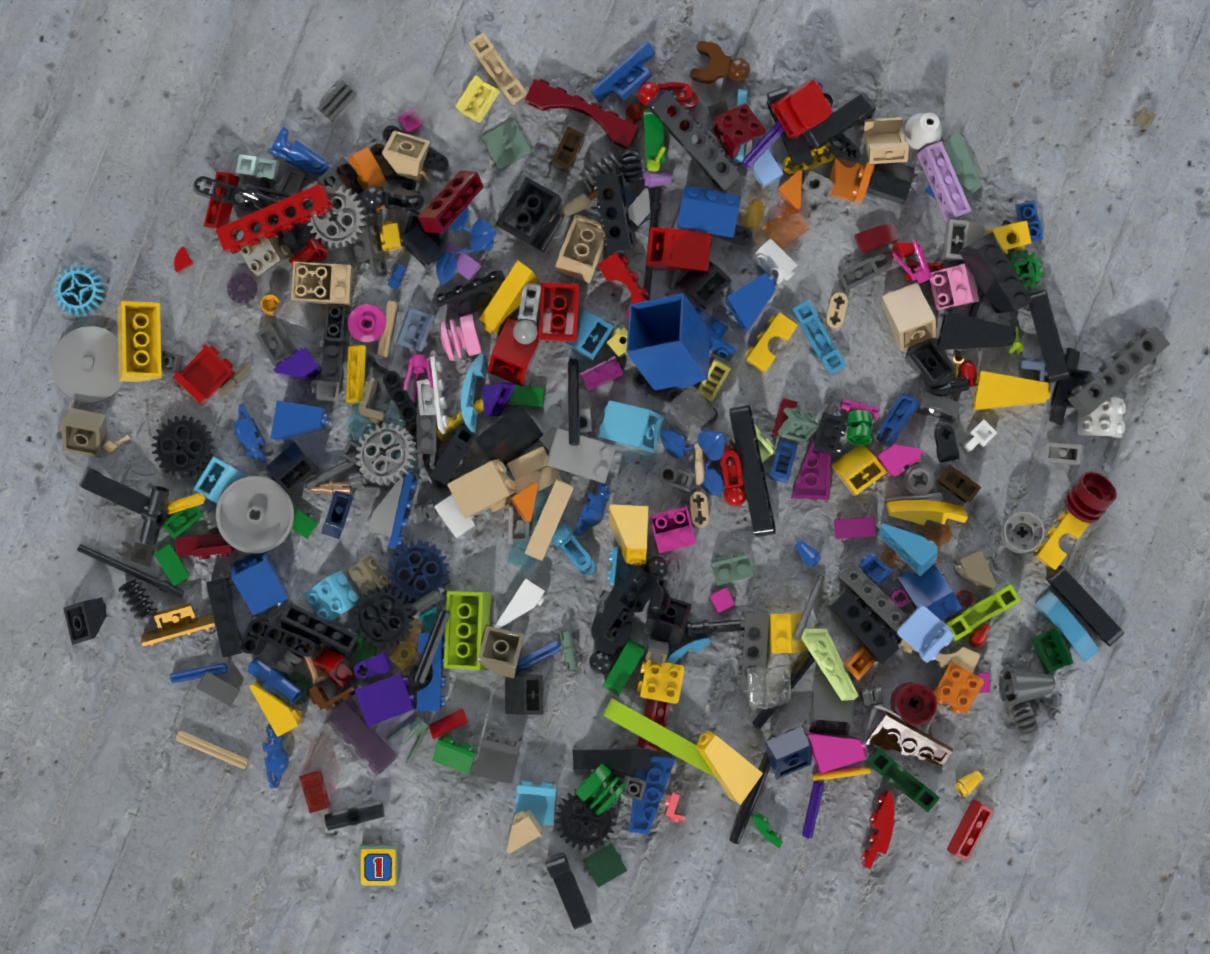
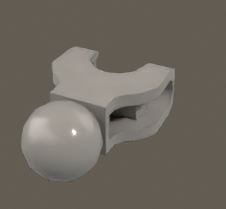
[513,283,541,344]

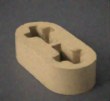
[826,293,848,329]
[690,492,709,528]

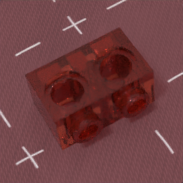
[299,769,331,813]

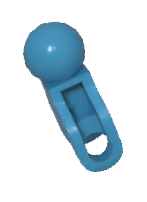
[551,523,597,577]

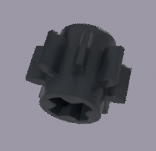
[407,664,431,688]

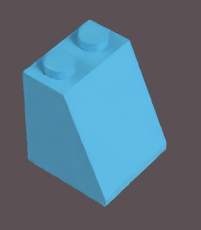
[599,400,664,453]

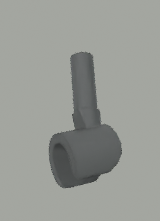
[1034,699,1061,720]

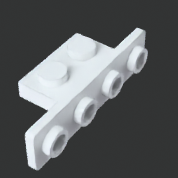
[417,356,448,434]

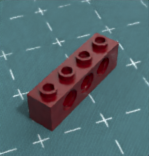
[418,170,484,233]

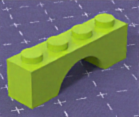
[944,584,1021,641]

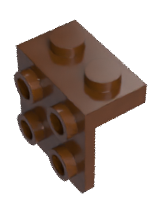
[309,685,358,711]

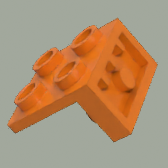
[829,158,875,205]

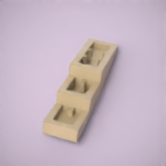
[525,479,574,561]

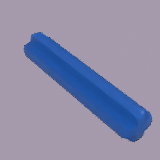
[515,641,561,674]
[170,663,227,684]

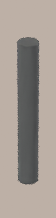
[304,460,356,489]

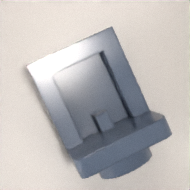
[1018,358,1048,382]

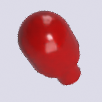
[960,360,977,387]
[969,623,991,648]

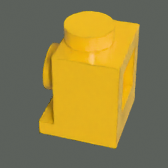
[380,221,403,252]

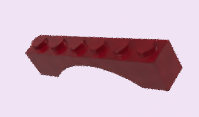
[525,79,638,150]

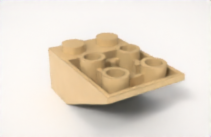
[291,262,353,306]

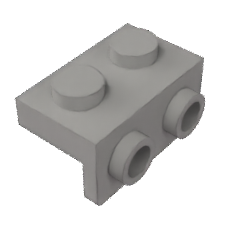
[502,503,529,544]

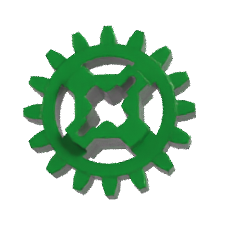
[1009,250,1043,290]

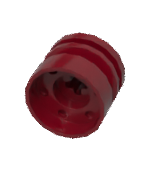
[1064,471,1117,524]
[890,682,937,725]

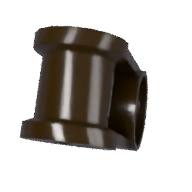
[370,143,397,181]

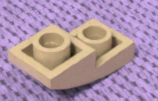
[507,446,549,480]

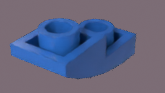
[1015,200,1043,242]

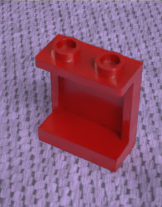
[173,344,235,405]

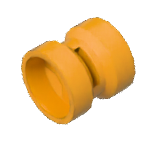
[261,295,283,316]

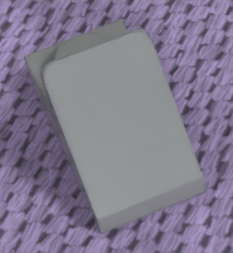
[1044,442,1083,466]

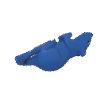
[234,403,266,463]
[574,481,610,536]
[262,724,289,789]

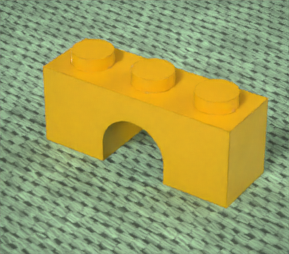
[745,312,798,374]
[1034,510,1089,570]

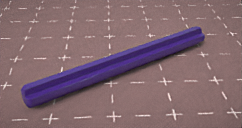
[742,80,823,169]

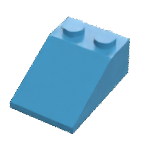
[879,523,938,576]

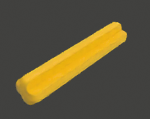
[165,493,206,515]

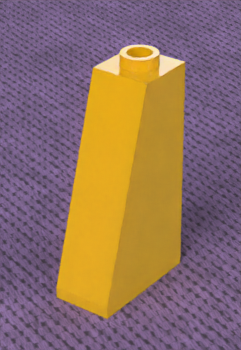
[479,261,540,335]
[971,371,1051,411]
[696,731,763,805]

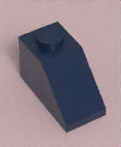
[321,491,353,539]

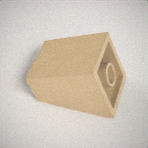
[882,283,936,351]
[447,459,517,518]

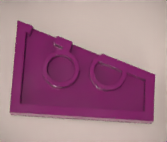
[790,442,831,500]

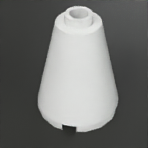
[904,113,942,150]

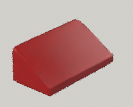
[892,242,920,259]
[429,709,469,739]

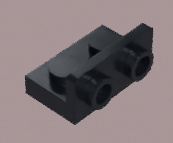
[813,412,847,458]

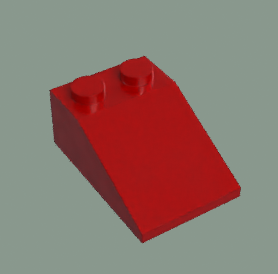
[538,283,580,342]

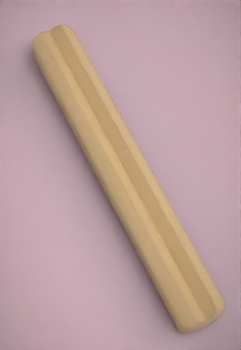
[176,731,249,769]

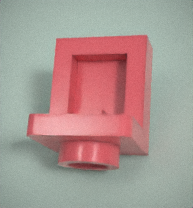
[664,791,685,823]

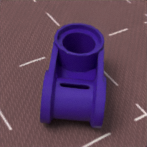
[354,652,392,679]

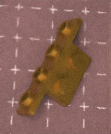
[141,602,215,646]

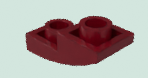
[854,223,899,253]

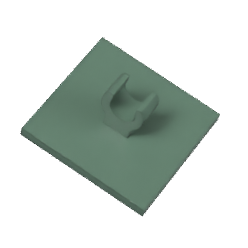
[481,119,532,170]

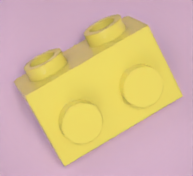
[455,76,500,124]

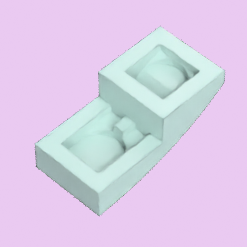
[236,154,280,181]

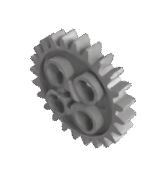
[307,185,368,248]
[355,423,417,485]

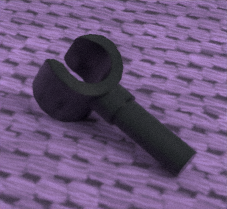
[365,354,388,374]

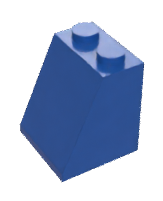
[725,273,777,334]
[270,400,330,442]
[231,551,288,615]

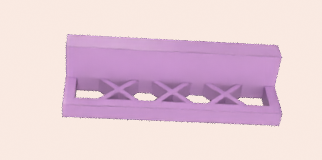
[917,141,971,223]

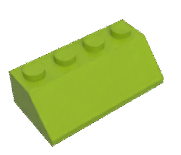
[444,591,491,670]

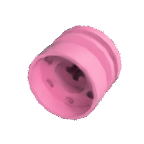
[440,314,482,361]

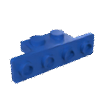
[591,41,655,103]
[695,307,737,361]

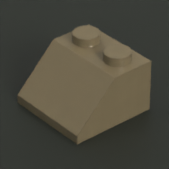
[62,407,107,458]
[953,551,997,588]
[478,626,524,678]

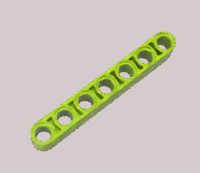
[603,698,717,779]

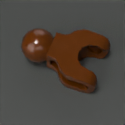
[689,41,751,84]

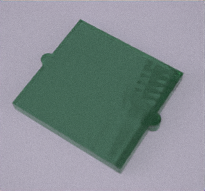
[583,843,628,888]

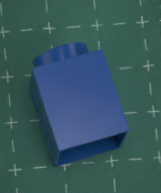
[626,293,710,390]

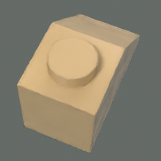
[507,809,542,854]

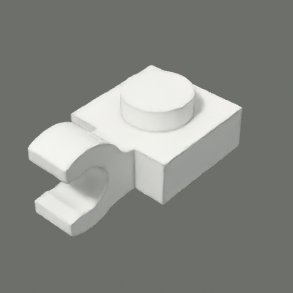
[963,419,997,452]

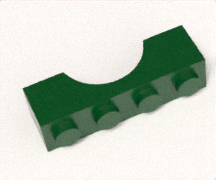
[865,747,940,813]

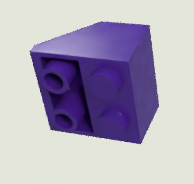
[273,348,322,381]

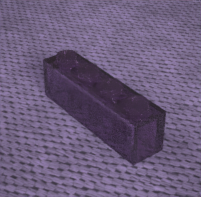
[327,701,399,774]

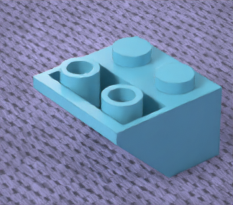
[193,457,249,503]

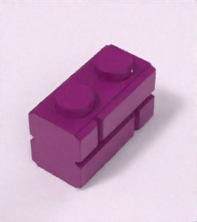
[580,356,623,392]

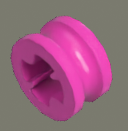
[890,590,909,607]

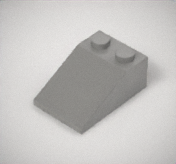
[546,428,616,483]

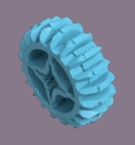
[53,265,106,317]

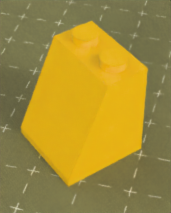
[609,505,648,566]
[768,613,807,653]

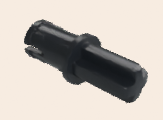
[930,379,970,397]

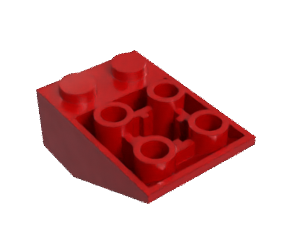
[646,227,712,272]

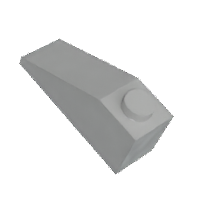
[366,479,404,536]

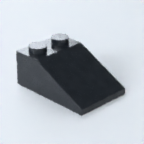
[497,177,562,245]

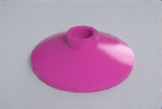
[348,304,386,342]

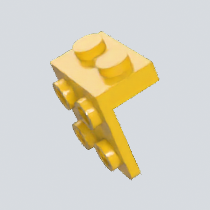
[637,660,685,704]

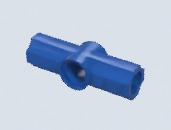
[247,658,302,704]

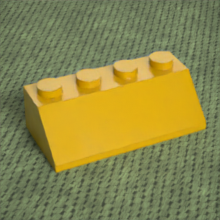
[117,301,162,382]

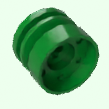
[574,763,626,816]

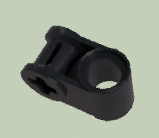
[934,425,959,463]

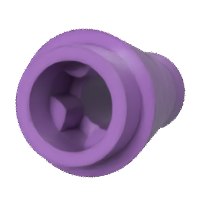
[643,171,671,188]

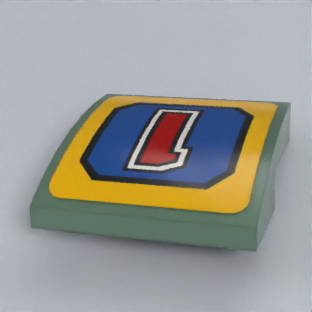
[359,845,399,887]

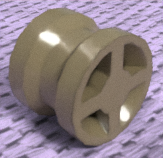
[1133,106,1157,131]

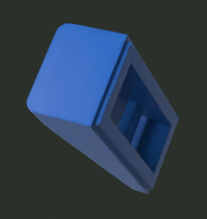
[769,439,798,483]

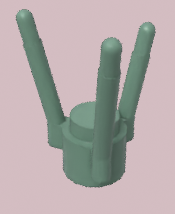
[387,716,429,765]

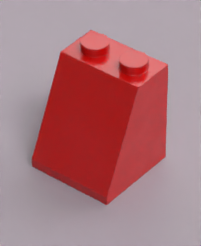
[487,318,541,386]

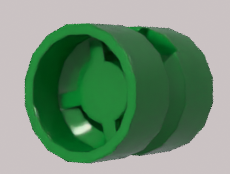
[847,410,873,445]

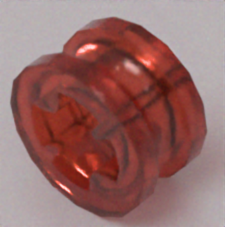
[955,590,973,607]

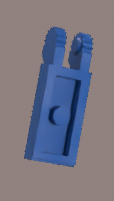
[876,393,920,447]

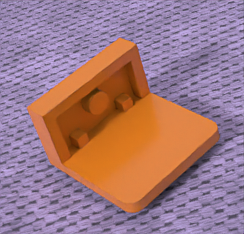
[931,662,984,715]

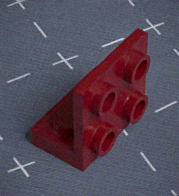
[710,103,766,159]

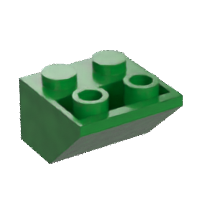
[432,736,477,774]

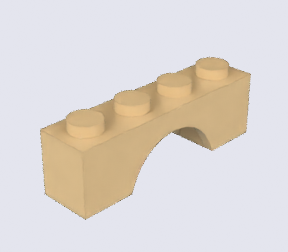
[898,637,981,673]

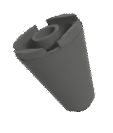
[999,667,1056,706]

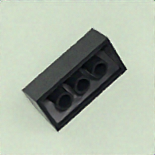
[959,232,1033,314]

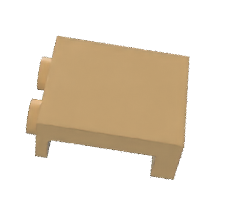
[864,117,909,164]

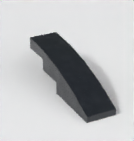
[573,748,650,770]

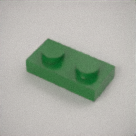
[163,506,204,539]

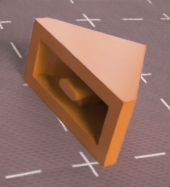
[777,170,802,212]
[509,483,539,522]
[843,645,877,680]

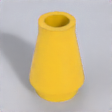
[954,770,984,797]

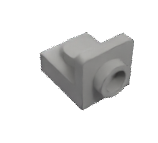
[309,380,340,402]

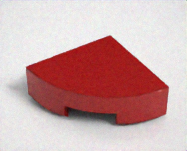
[174,247,194,273]

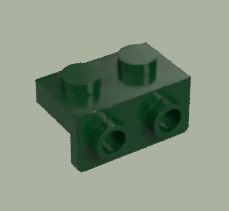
[1031,628,1074,674]

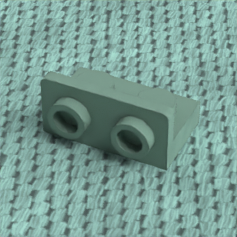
[778,408,819,443]
[711,551,754,586]

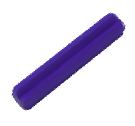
[802,781,824,838]

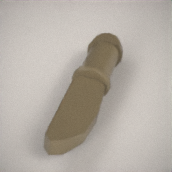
[218,362,251,396]

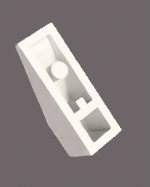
[494,578,546,628]

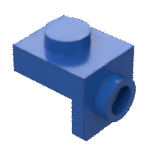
[859,552,892,586]

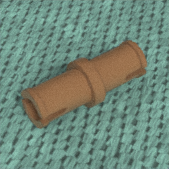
[312,480,352,495]

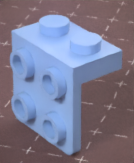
[897,605,954,663]

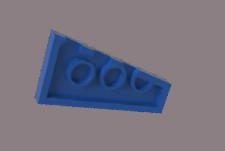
[629,755,676,834]

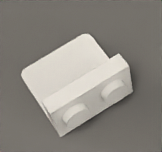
[1077,397,1126,438]

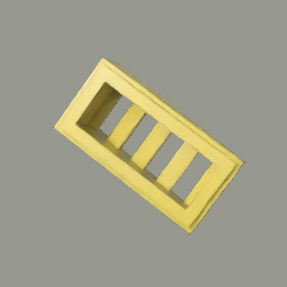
[696,358,731,402]

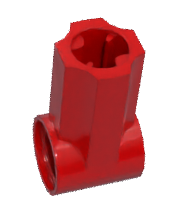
[289,237,328,266]

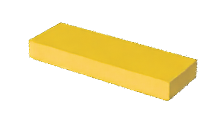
[346,345,366,404]

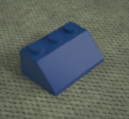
[677,186,741,238]

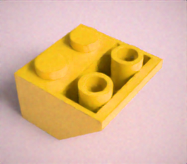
[831,445,887,496]

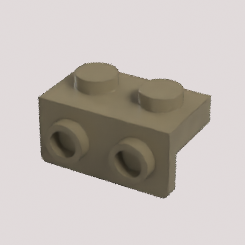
[346,555,391,595]

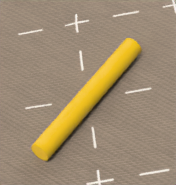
[812,766,871,782]

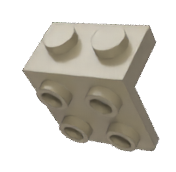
[240,228,293,277]
[358,377,389,426]

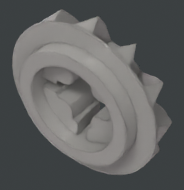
[903,464,935,495]

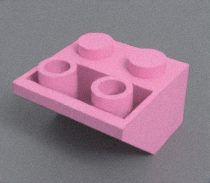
[930,264,979,311]

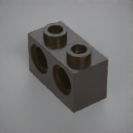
[552,127,585,173]
[936,465,981,504]

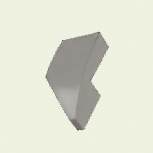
[628,188,650,226]

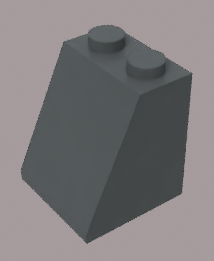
[809,673,853,735]

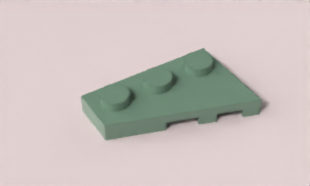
[943,131,982,199]

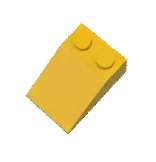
[249,682,304,737]

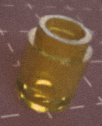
[743,200,766,230]

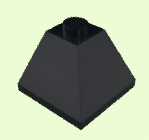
[63,597,107,645]

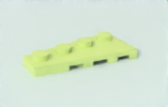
[801,629,858,701]

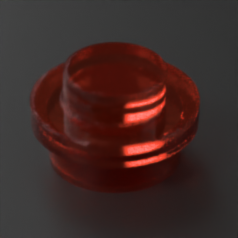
[626,103,643,122]

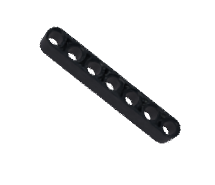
[383,370,451,492]
[729,405,776,537]

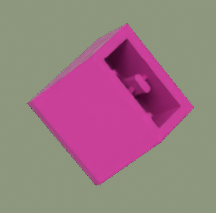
[876,445,924,477]
[649,506,696,554]

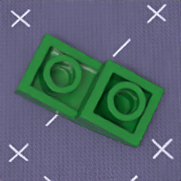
[751,813,783,848]

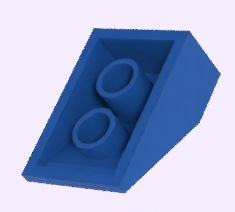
[897,564,962,620]

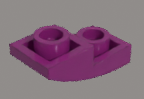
[834,516,876,539]

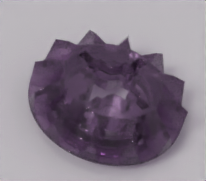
[227,273,258,304]

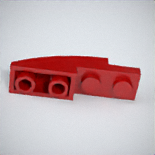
[860,790,895,869]

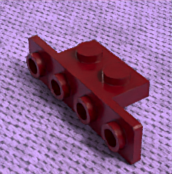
[175,532,238,560]

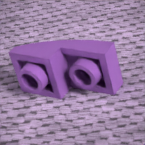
[442,241,481,281]

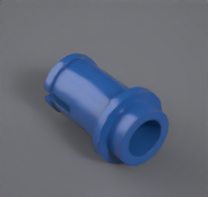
[387,264,407,290]

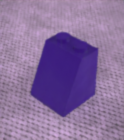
[355,672,417,727]

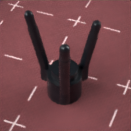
[242,184,290,222]

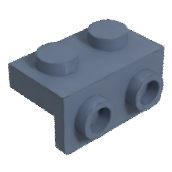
[395,307,435,352]

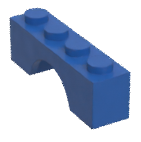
[417,633,446,711]

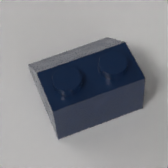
[766,727,811,779]

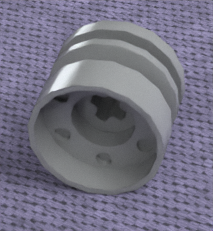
[1000,511,1045,554]

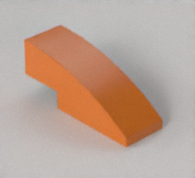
[348,147,387,211]

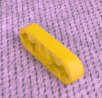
[782,146,835,176]

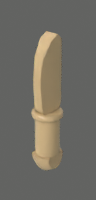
[694,442,705,485]

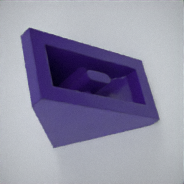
[482,383,516,416]

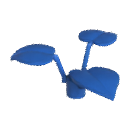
[436,206,497,286]
[660,430,725,496]

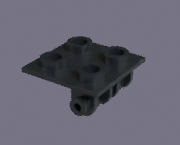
[317,157,363,207]

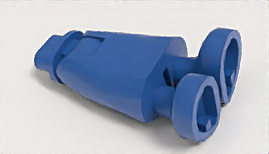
[269,127,331,178]

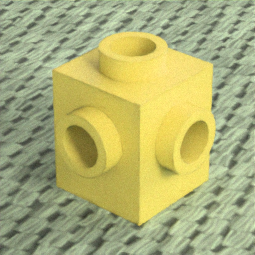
[607,328,628,358]

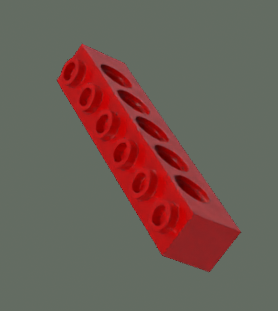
[215,184,333,254]

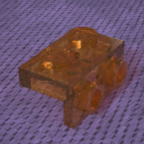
[762,207,810,250]

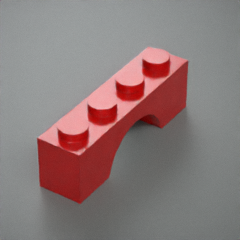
[597,252,649,319]

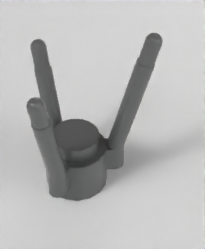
[349,469,388,490]

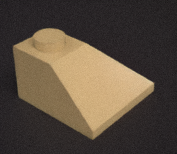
[382,131,430,180]

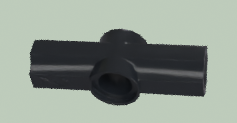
[139,486,169,546]
[324,800,385,831]

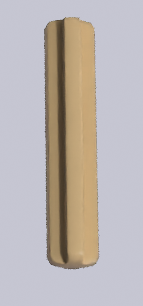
[377,301,398,357]

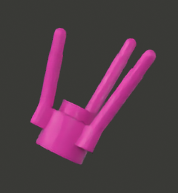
[892,240,933,283]
[403,355,434,403]

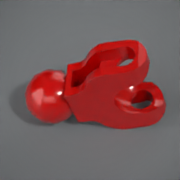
[638,82,699,110]
[719,446,747,507]

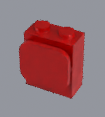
[770,79,833,138]

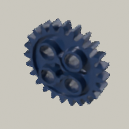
[387,540,450,602]

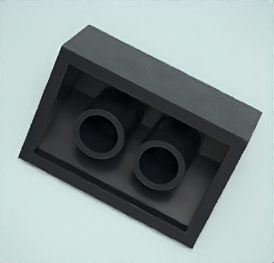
[475,404,544,466]

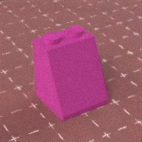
[806,732,867,773]

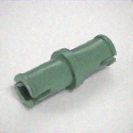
[559,630,578,670]

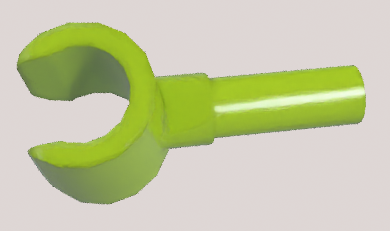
[646,146,666,172]
[1008,327,1024,355]

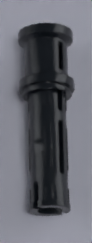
[686,620,744,638]

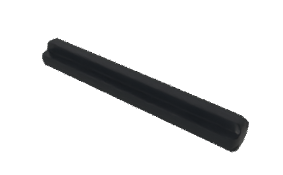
[413,609,450,683]

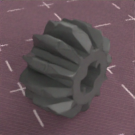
[1011,702,1038,736]

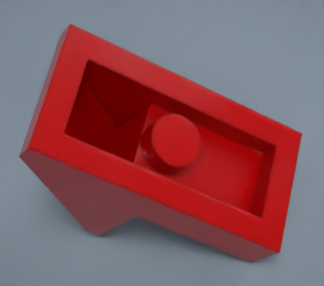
[313,649,355,689]

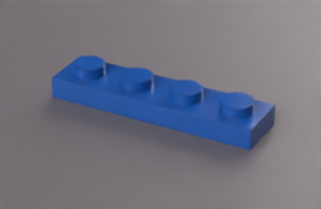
[388,473,418,549]

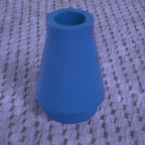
[794,539,822,568]

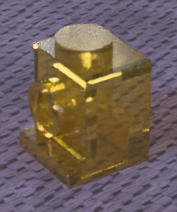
[389,640,419,671]

